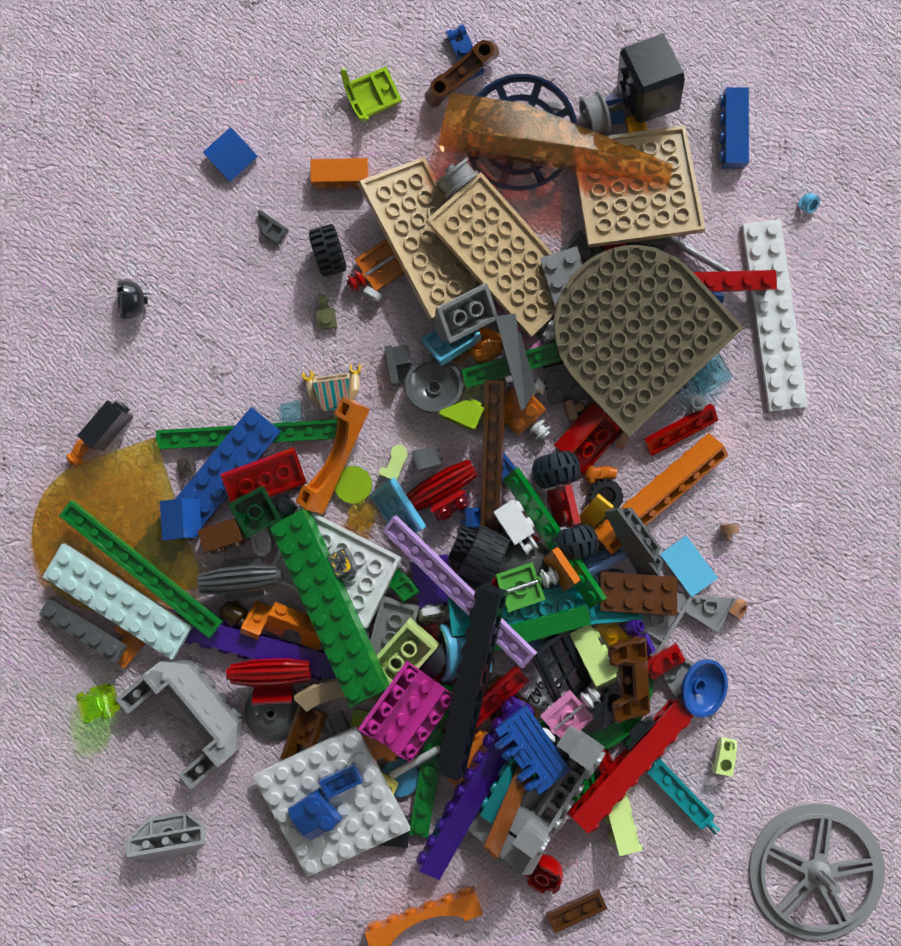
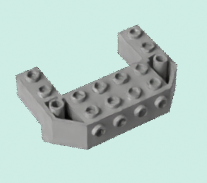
[115,658,243,790]
[510,725,605,859]

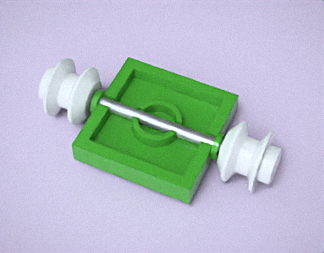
[495,562,559,613]

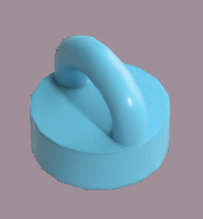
[798,193,820,214]

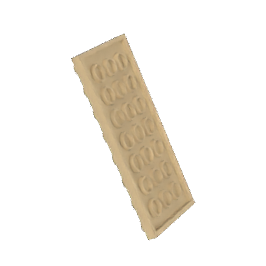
[358,157,481,321]
[425,172,556,338]

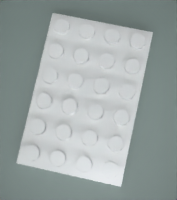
[271,507,402,628]

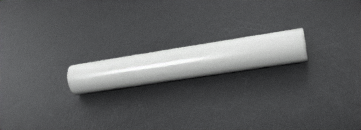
[389,745,441,779]

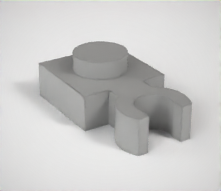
[418,604,442,625]

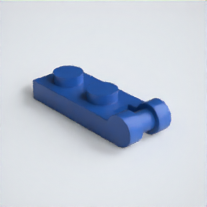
[445,24,484,81]

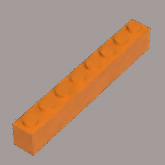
[595,433,728,555]

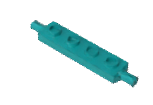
[647,758,720,835]

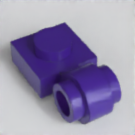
[625,619,656,655]

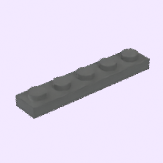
[39,598,127,663]

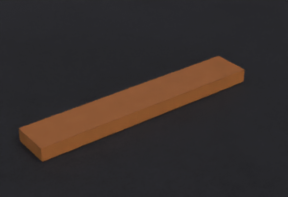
[484,765,532,858]

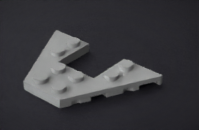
[641,593,738,698]

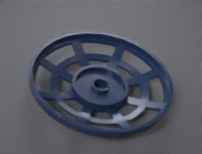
[463,74,578,191]

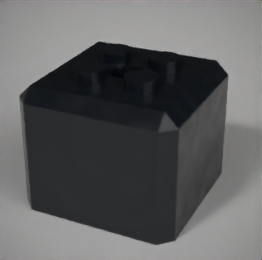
[617,33,685,123]

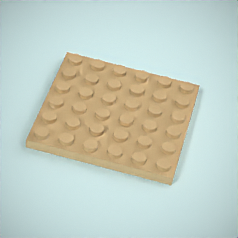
[573,125,706,248]

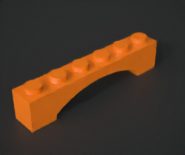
[296,397,370,514]
[365,886,483,946]

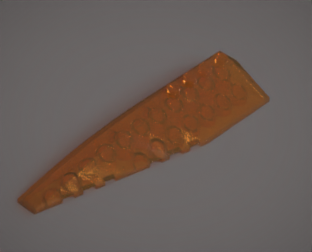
[439,93,673,185]

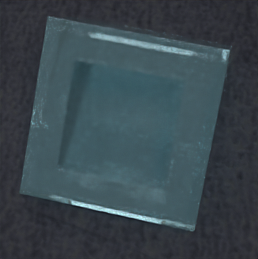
[280,400,303,422]

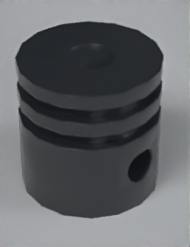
[273,492,299,520]

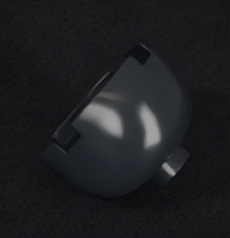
[117,281,148,319]

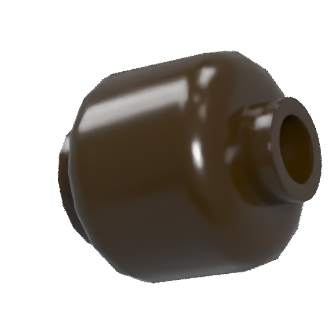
[219,601,248,629]

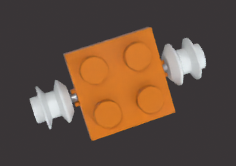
[497,377,550,440]

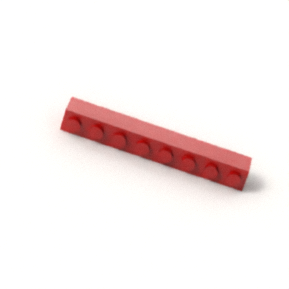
[567,698,693,834]

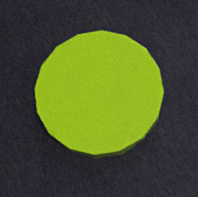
[335,466,373,504]

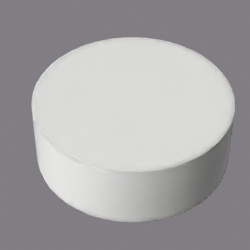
[363,286,382,302]

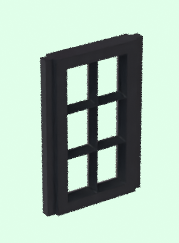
[532,631,592,704]

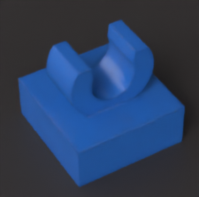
[460,508,481,527]

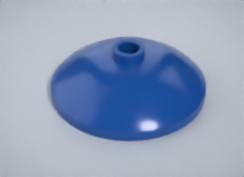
[681,659,728,718]

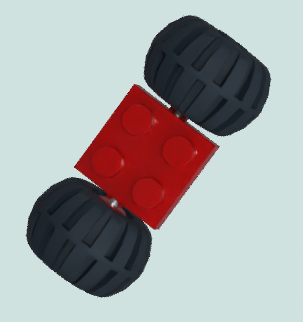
[532,451,598,561]

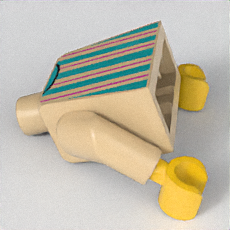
[302,364,361,419]

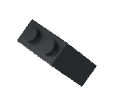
[77,400,133,451]

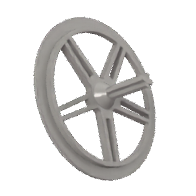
[749,803,885,940]

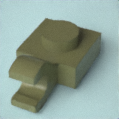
[315,295,338,330]

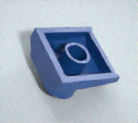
[288,787,342,840]

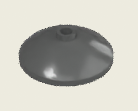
[405,358,463,413]
[498,539,550,589]
[244,690,298,740]

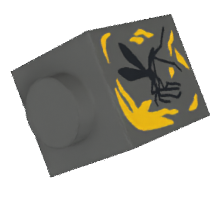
[327,548,359,580]

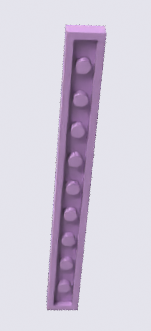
[382,516,537,669]

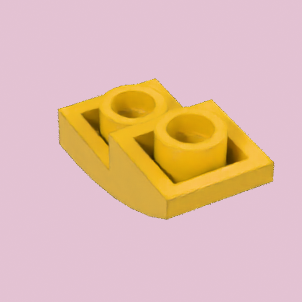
[579,494,613,528]

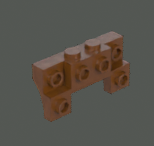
[608,636,650,723]

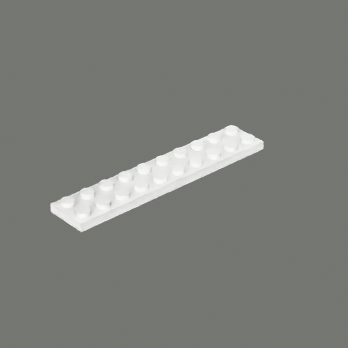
[741,219,808,412]

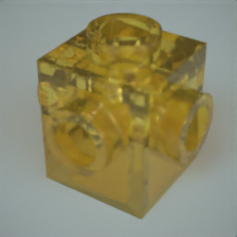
[347,499,377,532]

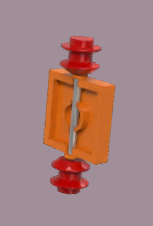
[346,239,405,292]

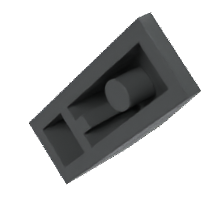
[411,446,443,472]

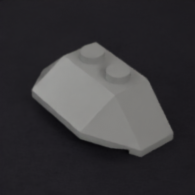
[126,811,205,861]

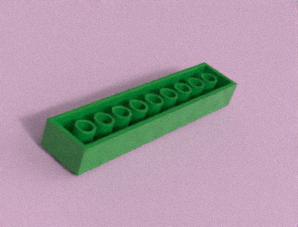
[270,509,390,707]

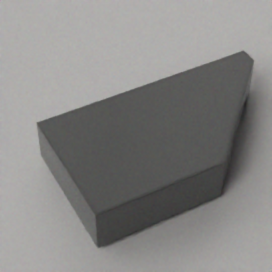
[258,209,289,246]

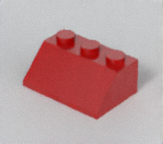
[554,403,622,474]

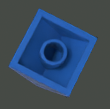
[159,498,202,541]

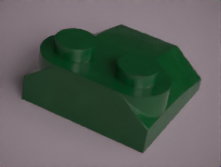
[228,485,282,539]

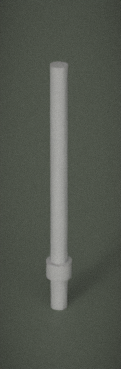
[667,237,767,297]

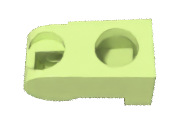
[378,445,408,480]
[711,737,737,777]

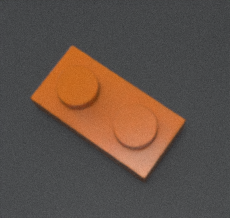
[240,600,272,640]

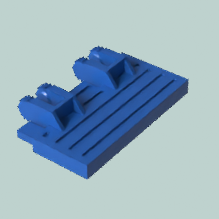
[494,705,570,795]

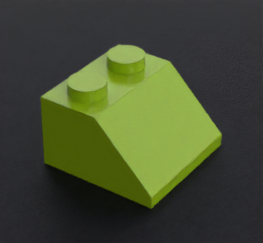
[439,399,484,432]

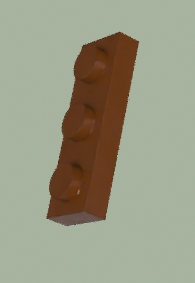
[546,889,608,933]

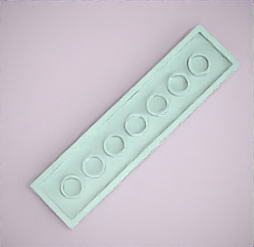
[43,544,193,660]

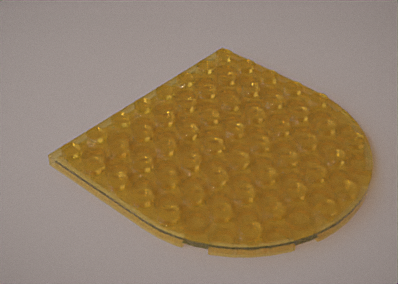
[32,438,200,612]

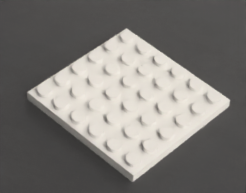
[253,725,410,877]

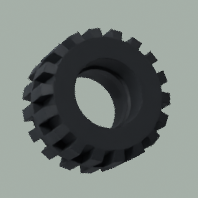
[309,224,347,277]

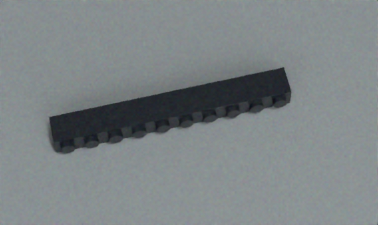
[436,583,508,781]

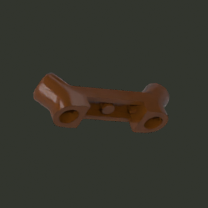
[424,40,499,107]

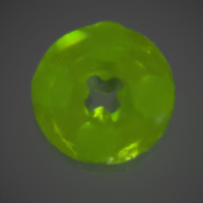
[75,683,120,724]

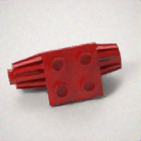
[406,459,478,521]
[226,658,311,705]

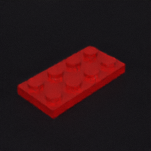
[220,447,307,502]

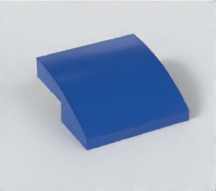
[203,127,258,182]

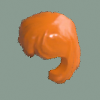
[469,327,504,364]

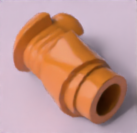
[66,439,89,468]
[585,465,617,484]

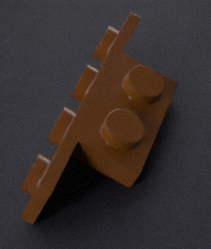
[280,686,327,760]

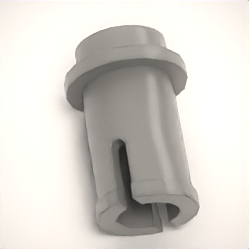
[690,396,706,411]

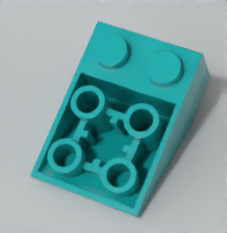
[480,759,518,824]

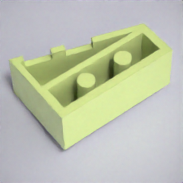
[570,625,619,691]
[603,792,643,856]

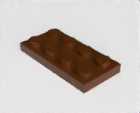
[599,572,677,616]

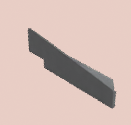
[496,313,536,411]
[605,508,664,576]

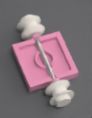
[540,687,601,743]

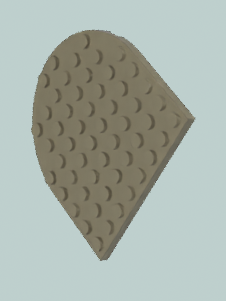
[554,245,744,437]

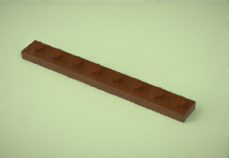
[480,380,506,533]

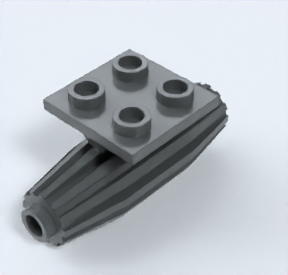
[198,557,283,599]

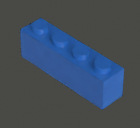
[718,87,749,169]

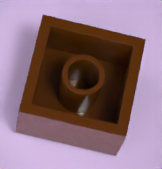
[197,518,249,555]

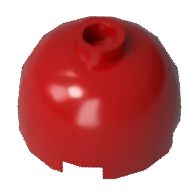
[523,854,564,894]

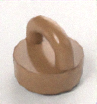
[719,524,739,542]

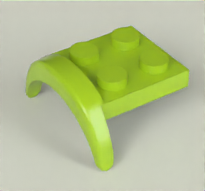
[341,66,402,122]

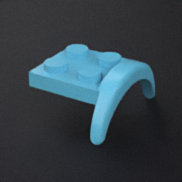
[421,329,481,366]
[440,624,492,682]

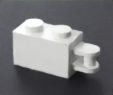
[493,499,538,555]

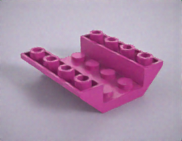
[358,661,454,763]

